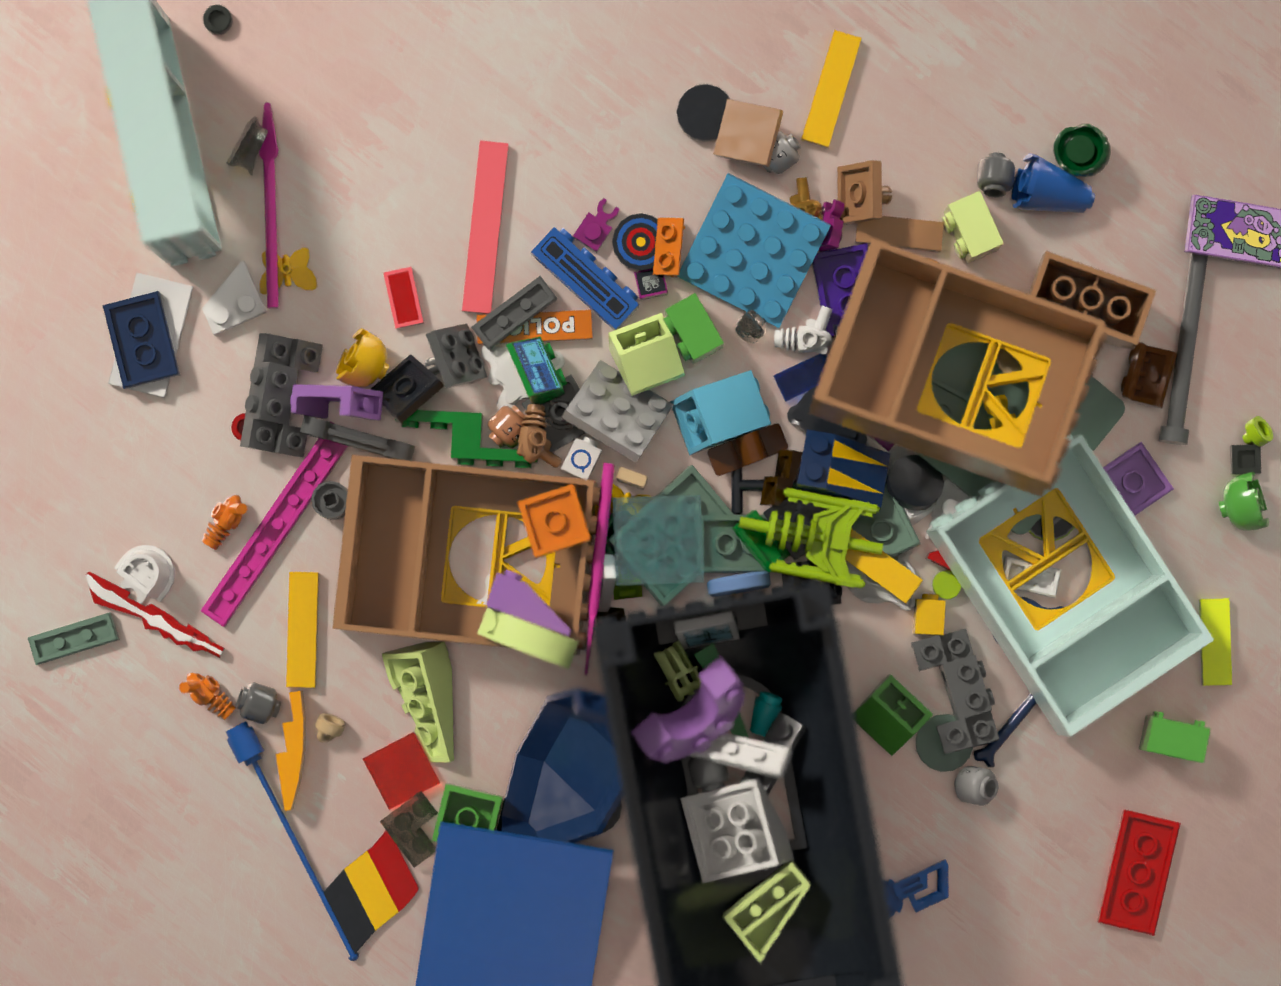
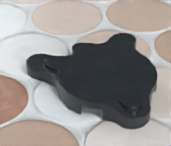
[787,386,868,445]

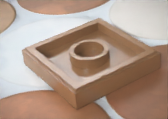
[713,99,783,167]

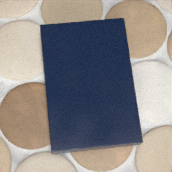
[102,291,180,389]

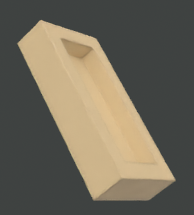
[616,467,648,490]

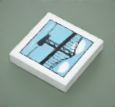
[675,611,740,649]

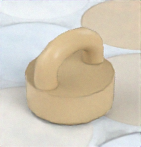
[315,713,346,743]

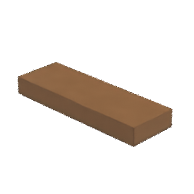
[855,216,944,252]

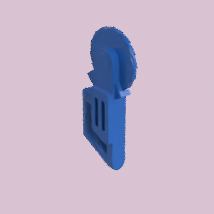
[884,859,949,917]

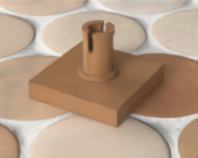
[837,160,892,225]

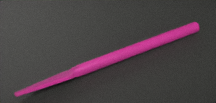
[259,102,279,309]
[584,463,615,675]

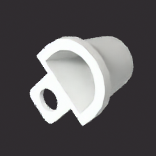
[114,545,175,604]

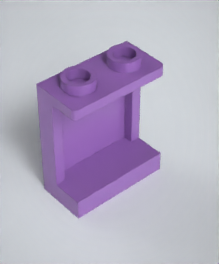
[290,384,383,421]

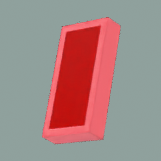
[383,267,424,329]

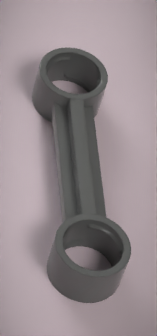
[300,416,416,461]

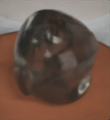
[735,310,767,343]

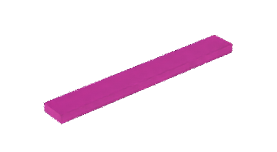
[201,421,349,627]

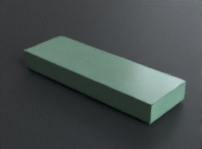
[28,612,120,665]

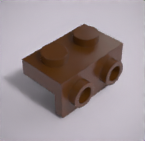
[1121,342,1177,409]

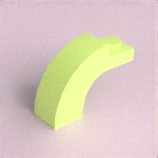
[477,607,579,669]

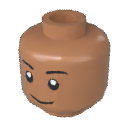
[488,405,525,448]

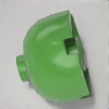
[1219,472,1269,531]

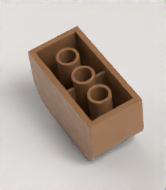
[1028,251,1157,349]

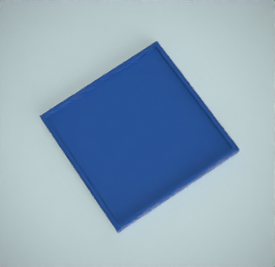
[416,822,614,986]

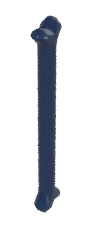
[974,693,1037,768]

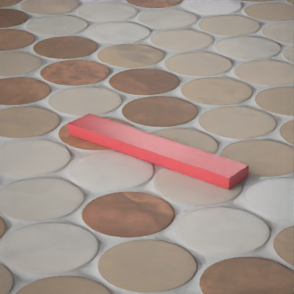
[462,140,509,314]

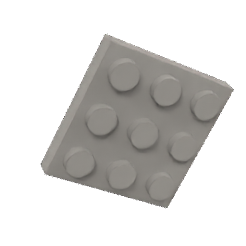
[562,360,674,463]

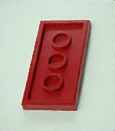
[1097,809,1181,936]

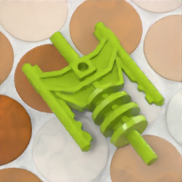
[739,488,883,589]

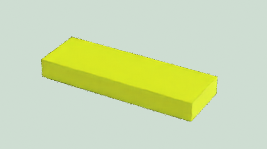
[1199,598,1232,686]

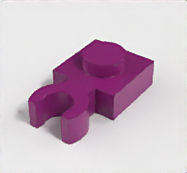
[573,198,619,253]
[818,199,845,252]

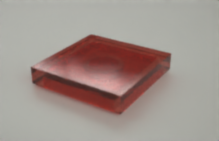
[363,732,441,810]

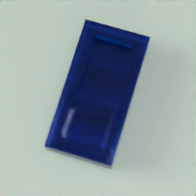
[773,354,828,402]

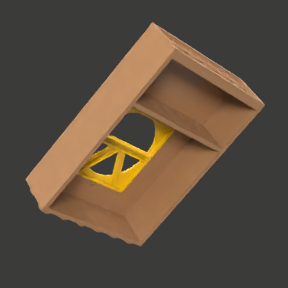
[809,239,1107,497]
[332,455,601,655]

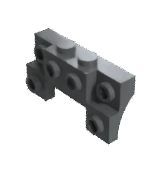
[240,333,323,458]
[911,629,999,755]

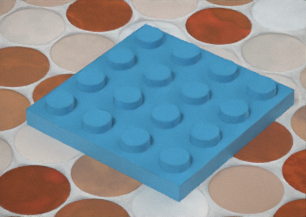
[677,173,831,328]

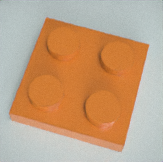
[518,484,592,558]

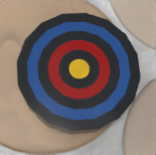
[612,213,658,271]

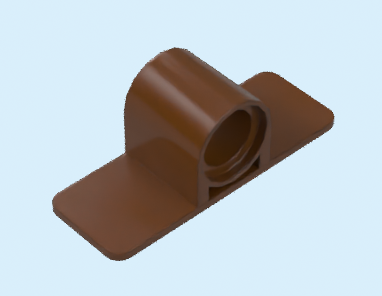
[707,423,788,476]

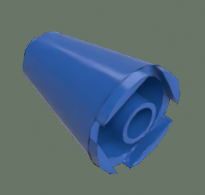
[1011,153,1095,213]

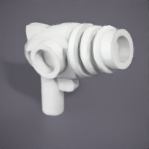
[774,306,833,354]

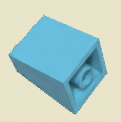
[670,370,771,455]

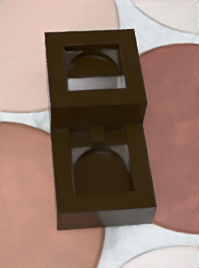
[760,450,803,506]

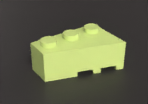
[724,860,811,963]

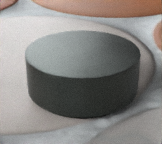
[203,5,233,35]

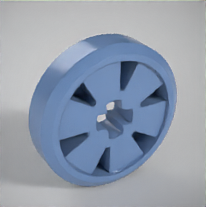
[707,571,771,597]

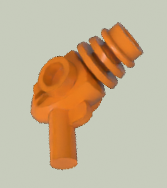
[202,495,247,550]
[179,673,236,720]

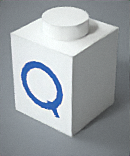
[561,436,602,480]

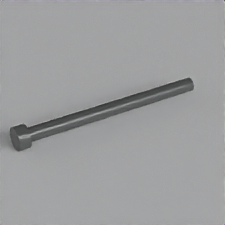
[1159,253,1208,445]

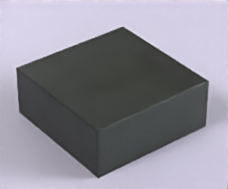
[1230,445,1261,474]

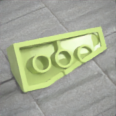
[382,641,454,762]

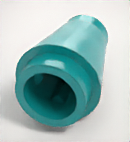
[749,691,783,736]

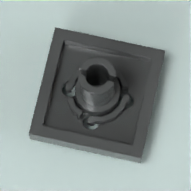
[425,324,487,388]
[522,375,586,453]

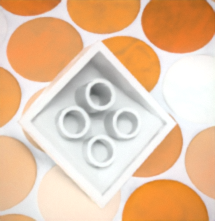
[681,779,794,883]

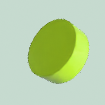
[932,570,961,599]

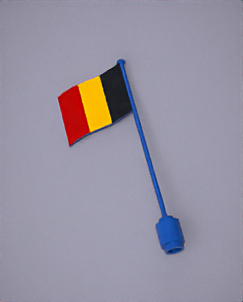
[226,721,419,961]

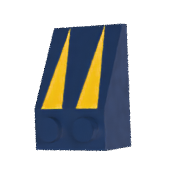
[796,429,891,509]

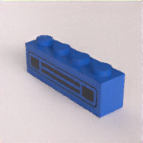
[531,227,639,330]

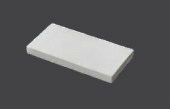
[108,273,193,398]

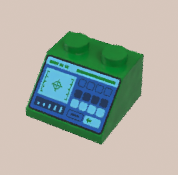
[506,337,567,405]

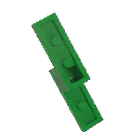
[395,410,538,469]

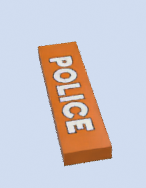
[476,310,593,345]

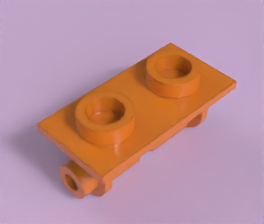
[653,218,685,278]

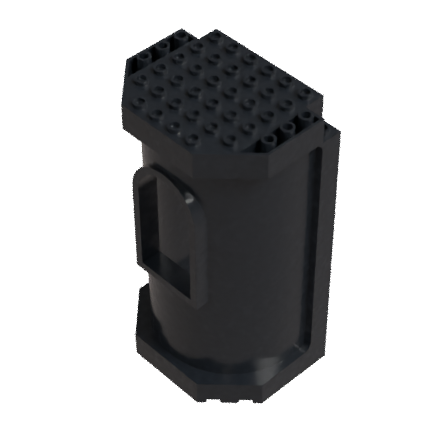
[593,579,903,986]

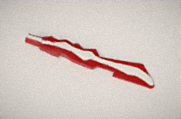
[86,572,225,658]

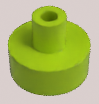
[1242,416,1273,447]

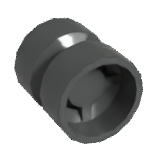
[311,481,348,520]

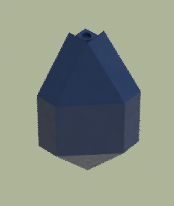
[496,688,623,843]

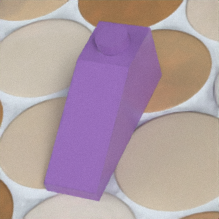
[485,570,572,636]

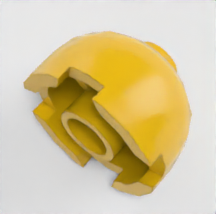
[336,328,389,387]

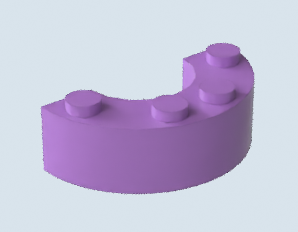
[631,656,745,763]

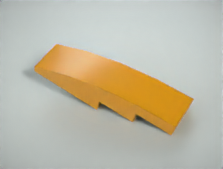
[276,690,306,811]

